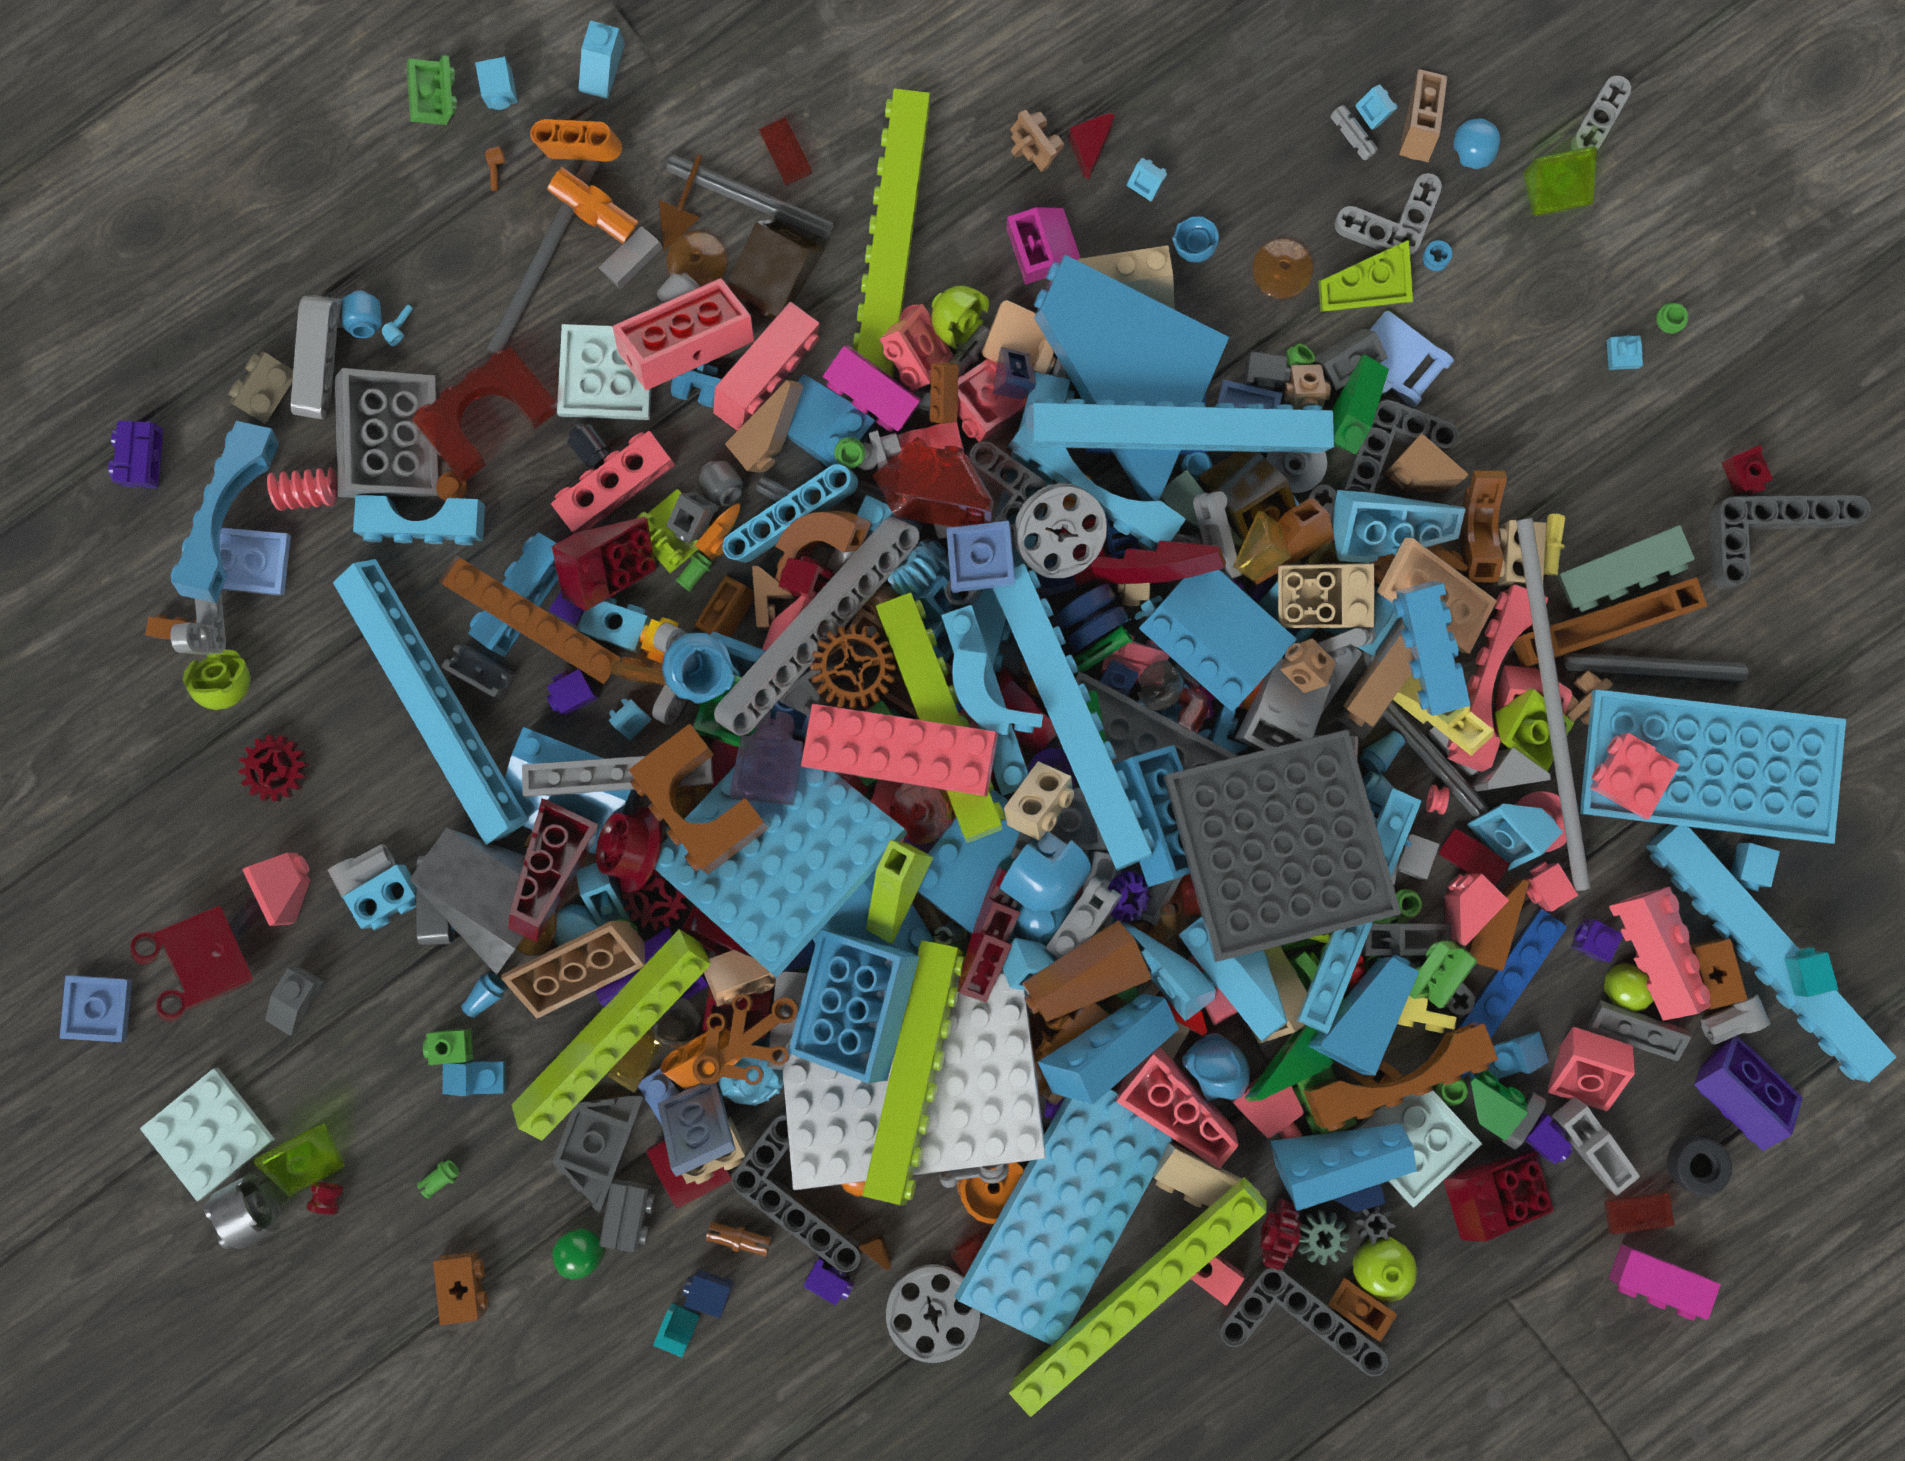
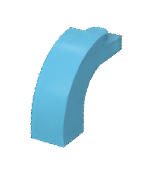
[952,649,1043,735]

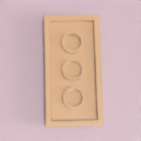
[1377,538,1497,654]

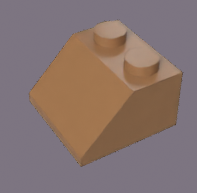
[1384,433,1469,493]

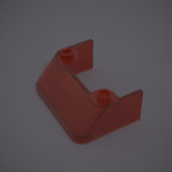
[895,442,994,527]

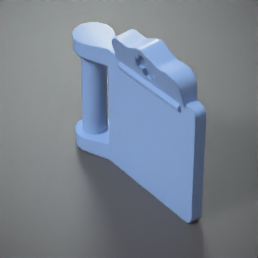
[1370,311,1454,407]

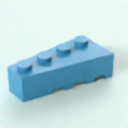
[1393,581,1470,716]
[1038,994,1178,1105]
[1270,1123,1417,1211]

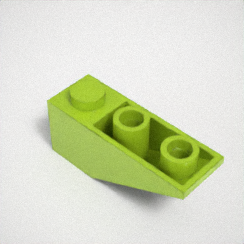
[866,840,933,944]

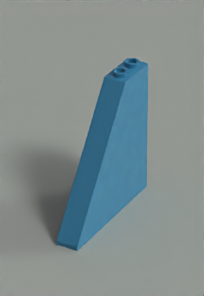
[1034,255,1229,502]

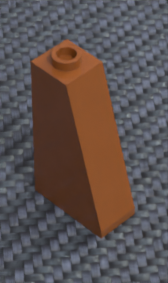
[1022,920,1152,1022]

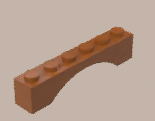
[439,555,621,684]
[1513,577,1707,667]
[1303,1022,1498,1131]

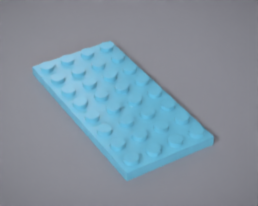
[1580,690,1846,844]
[954,1089,1174,1345]

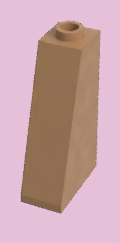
[1343,617,1413,727]

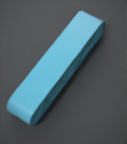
[723,464,858,563]

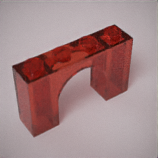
[411,346,557,483]

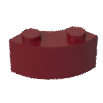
[996,666,1057,754]

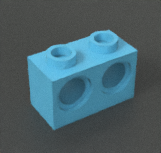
[343,864,416,931]

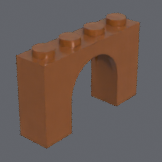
[628,724,769,875]

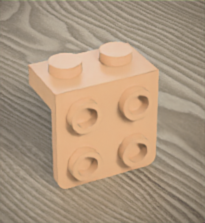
[982,300,1056,374]

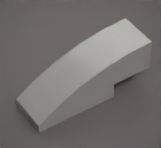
[1551,1097,1640,1196]

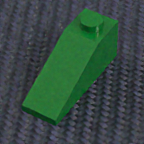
[1331,354,1389,455]
[1244,1025,1334,1102]

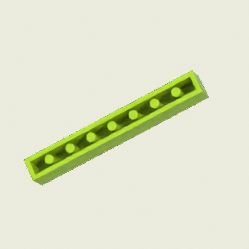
[876,592,1006,844]
[512,929,711,1141]
[862,940,965,1205]

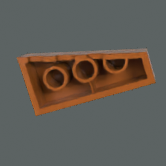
[1029,1003,1110,1097]

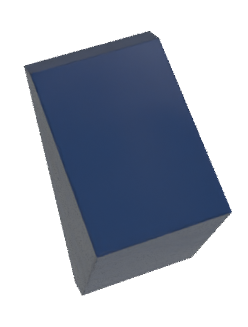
[993,347,1036,400]

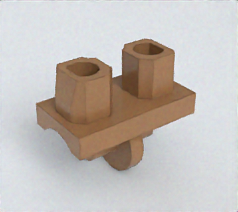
[1010,110,1064,172]
[1565,670,1613,725]

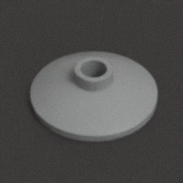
[1266,452,1327,493]

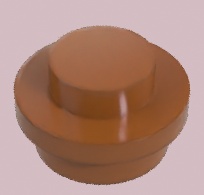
[436,472,467,501]

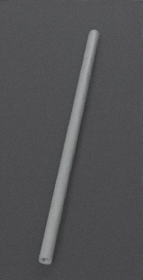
[1516,518,1590,891]

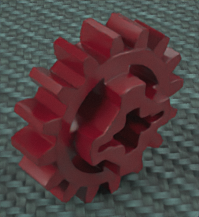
[238,735,309,802]
[621,869,689,929]
[1260,1198,1301,1270]

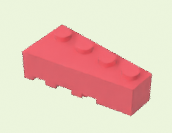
[713,302,819,431]
[1609,887,1711,1021]
[1116,1046,1238,1169]

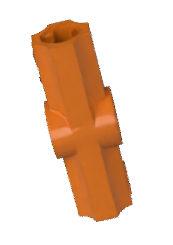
[547,167,638,244]

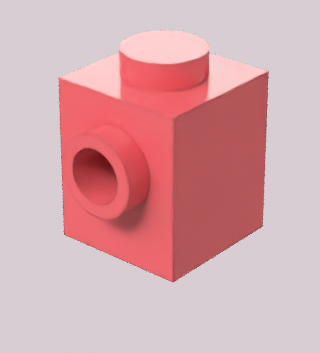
[1523,861,1578,911]

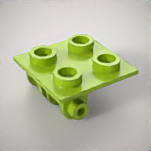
[636,489,710,574]

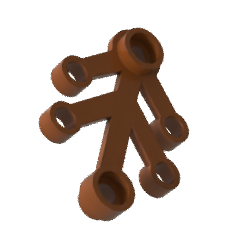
[692,994,799,1085]

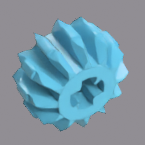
[888,546,940,596]

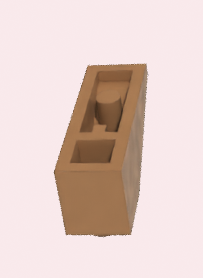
[1399,69,1447,162]
[725,380,803,473]

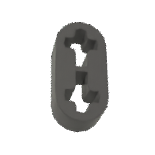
[1500,1091,1546,1149]

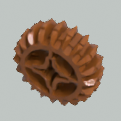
[810,624,896,710]

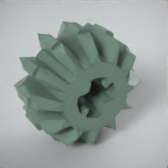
[1298,1209,1349,1265]

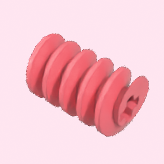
[267,467,338,511]

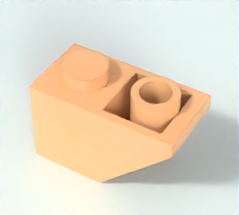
[704,950,776,1006]

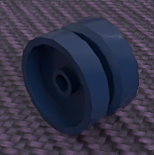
[1051,583,1131,655]

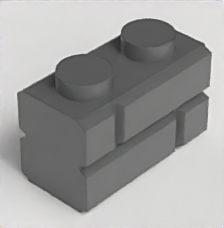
[599,1179,655,1253]

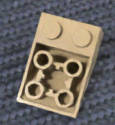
[1278,563,1374,628]

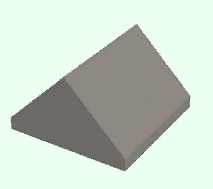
[1471,748,1551,792]

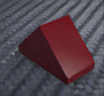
[1068,113,1115,179]

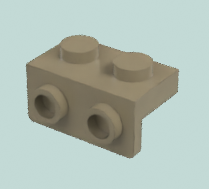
[228,352,293,424]

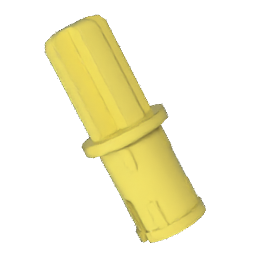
[1544,514,1565,576]

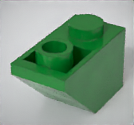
[1469,1070,1528,1141]

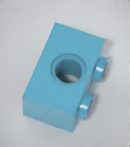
[577,597,651,654]

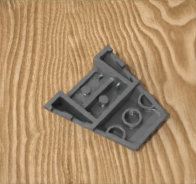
[409,828,525,975]

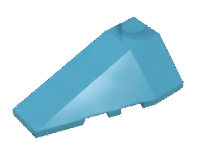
[1331,490,1465,563]
[1179,917,1288,1041]
[1111,918,1216,1021]

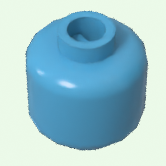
[340,291,382,338]

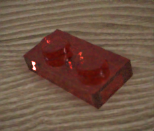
[759,117,812,186]
[1604,1192,1675,1234]

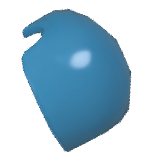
[1453,118,1501,169]
[1172,217,1219,263]

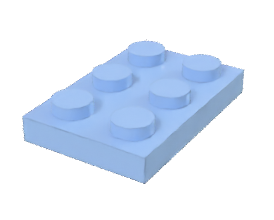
[220,528,291,596]

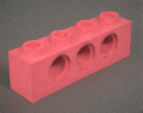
[551,431,675,534]

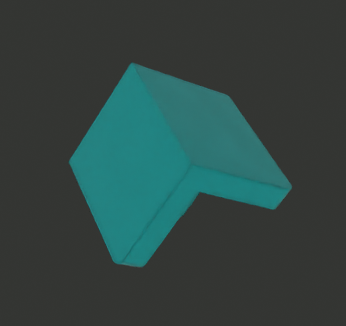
[653,1303,700,1357]

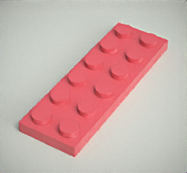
[801,704,998,797]

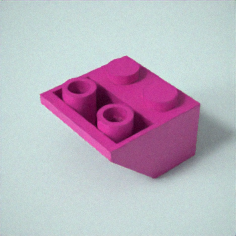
[1006,207,1081,285]

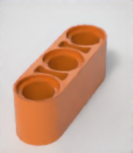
[530,119,622,162]
[660,1025,742,1090]

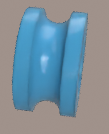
[1423,240,1452,271]

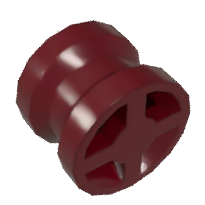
[306,1182,344,1215]

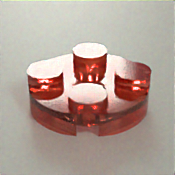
[889,784,953,844]

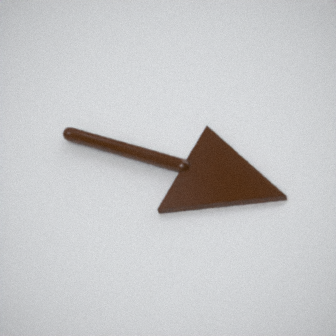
[658,154,703,251]

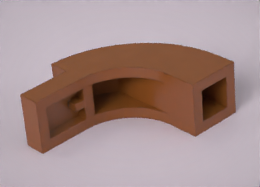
[1461,471,1507,582]
[775,511,871,582]

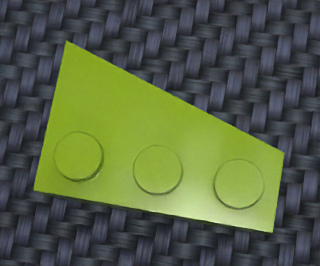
[1318,240,1413,312]

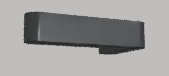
[1331,400,1459,544]
[945,442,1047,610]
[1709,495,1871,589]
[732,1112,862,1272]
[1216,1263,1388,1377]

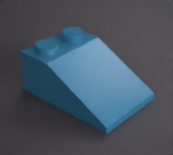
[786,374,876,476]

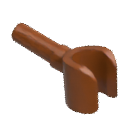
[485,146,506,191]

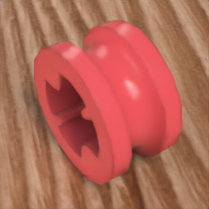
[1426,785,1449,814]

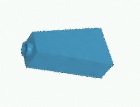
[1308,955,1419,1075]

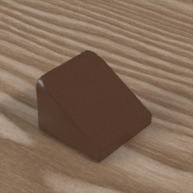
[858,1233,892,1270]

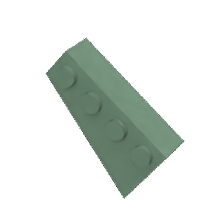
[1558,525,1695,612]

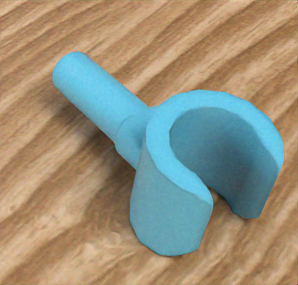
[382,305,413,347]

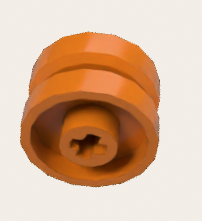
[957,1162,1024,1224]

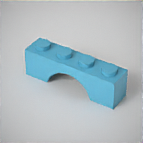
[353,495,485,545]

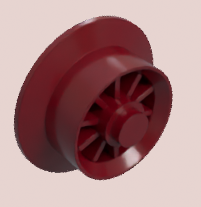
[596,807,662,893]

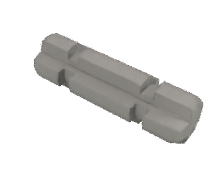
[1331,105,1377,160]

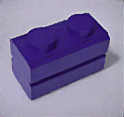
[108,420,164,489]

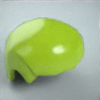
[1604,962,1654,1012]

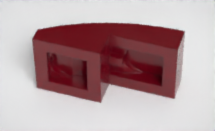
[1438,828,1511,887]

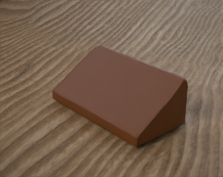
[694,575,755,638]

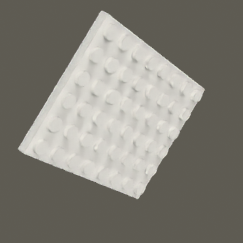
[782,969,1047,1190]

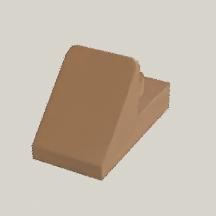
[752,566,794,631]

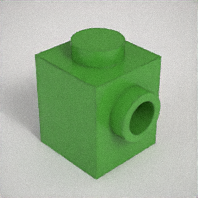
[423,1028,474,1065]

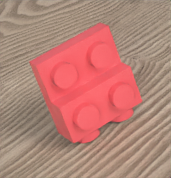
[879,304,953,391]
[957,359,1027,442]
[1590,733,1679,819]

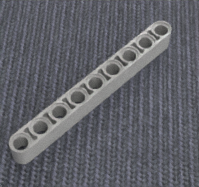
[714,517,919,736]

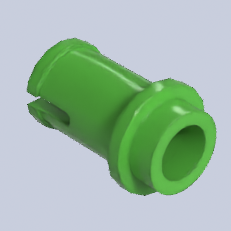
[675,552,712,592]
[417,1160,459,1199]

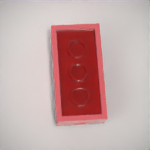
[612,278,754,390]

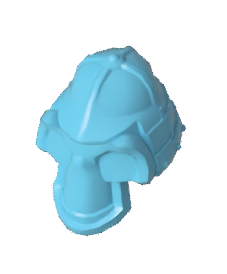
[718,1034,784,1106]

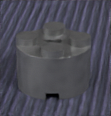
[204,1174,281,1249]

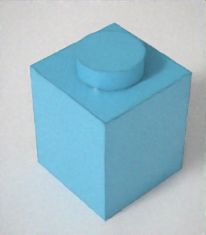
[475,57,518,110]
[1730,843,1780,892]

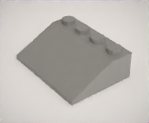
[335,368,438,498]

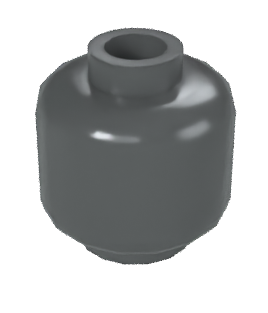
[698,461,743,506]

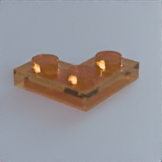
[611,657,667,686]

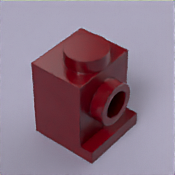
[1721,445,1773,496]

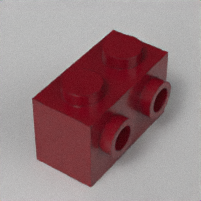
[778,556,834,600]

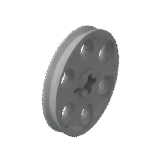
[1013,483,1107,578]
[886,1264,980,1363]

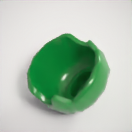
[552,1228,604,1280]

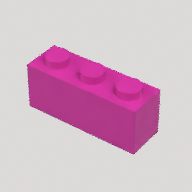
[823,345,923,432]
[1608,1244,1721,1321]

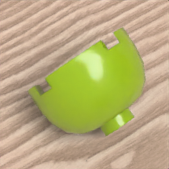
[931,286,989,349]
[182,649,251,710]
[1352,1237,1417,1302]

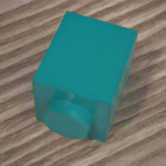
[1784,947,1838,997]

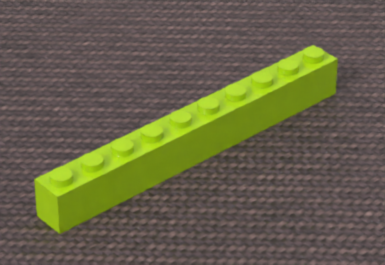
[853,88,930,378]
[1009,1177,1266,1417]

